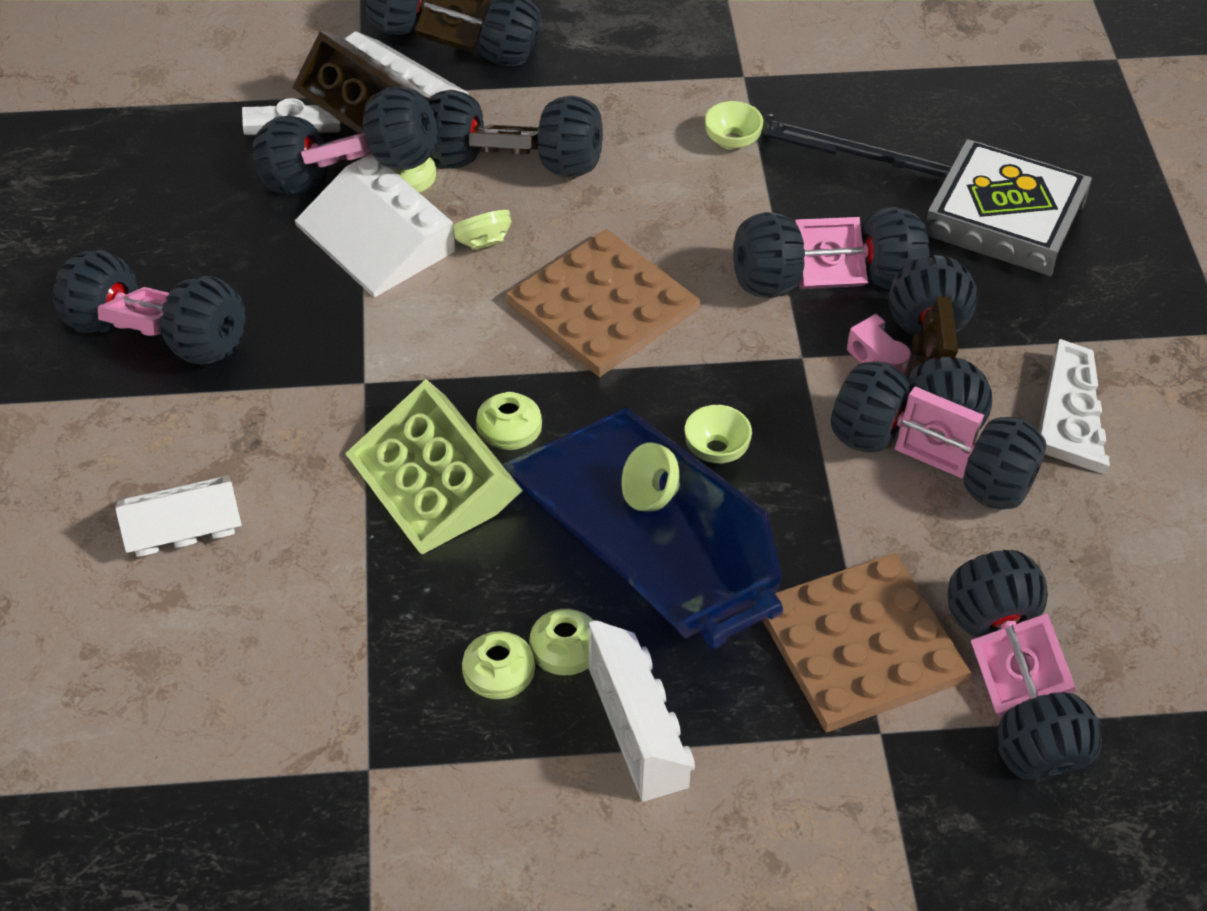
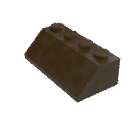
[292,31,431,134]

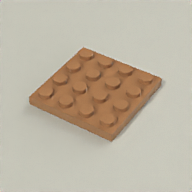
[506,229,700,378]
[756,552,971,733]

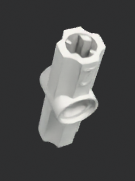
[242,98,340,135]

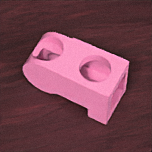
[847,314,910,376]

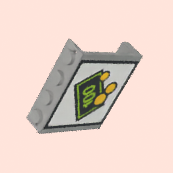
[925,139,1092,276]

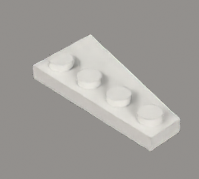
[1039,339,1110,475]

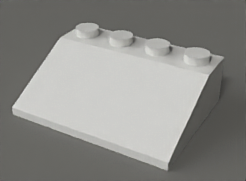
[295,153,455,298]

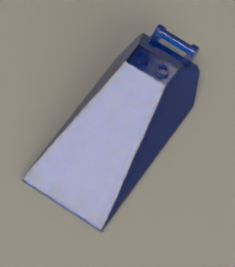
[502,407,783,649]

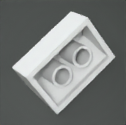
[115,475,242,557]

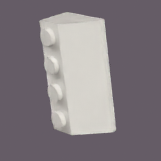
[345,31,469,96]
[588,621,695,802]

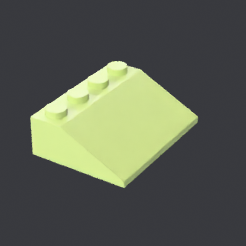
[345,379,523,554]

